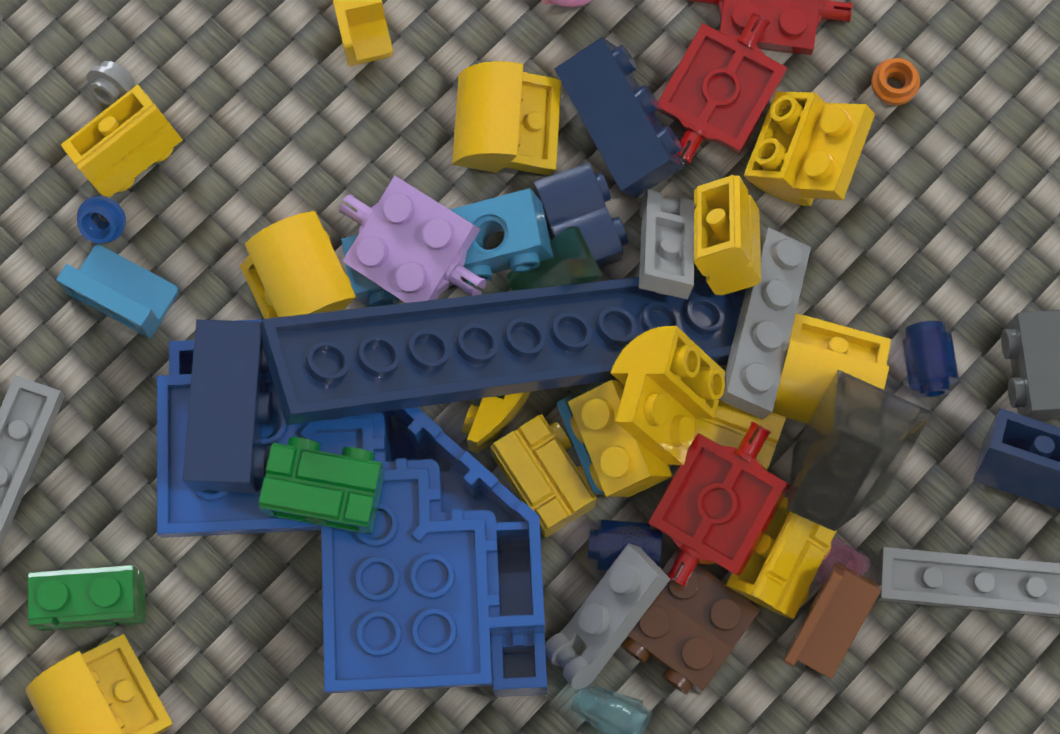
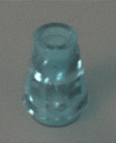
[571,685,652,734]

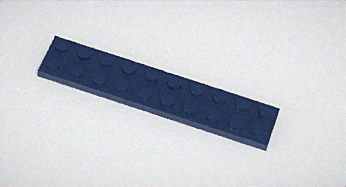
[260,270,744,425]

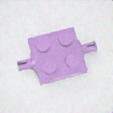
[339,175,486,303]

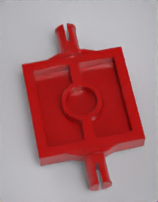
[690,0,853,55]
[657,13,787,164]
[648,421,791,586]

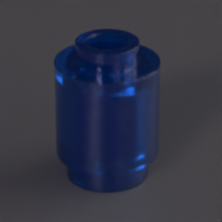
[902,321,959,398]
[587,519,662,571]

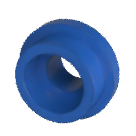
[77,195,126,244]

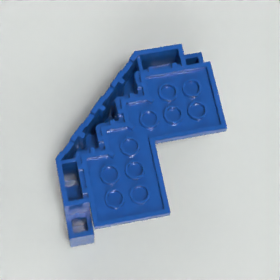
[157,319,547,697]

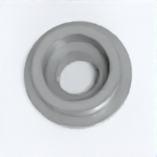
[87,61,134,105]

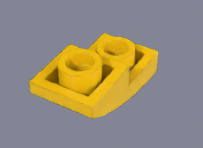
[462,391,531,453]

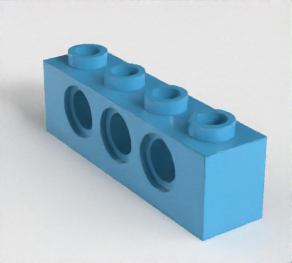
[341,188,553,307]

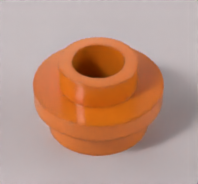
[871,58,920,105]

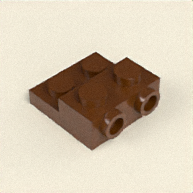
[620,549,760,695]

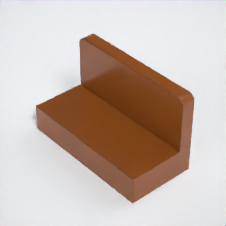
[784,561,882,679]

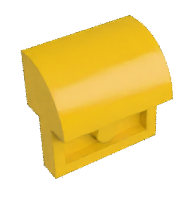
[452,61,561,176]
[743,91,875,207]
[240,211,356,319]
[773,313,891,440]
[611,326,726,465]
[25,634,173,734]

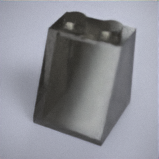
[787,370,931,531]

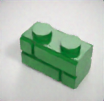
[259,437,385,535]
[28,565,146,632]

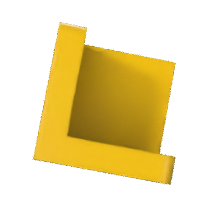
[333,0,393,67]

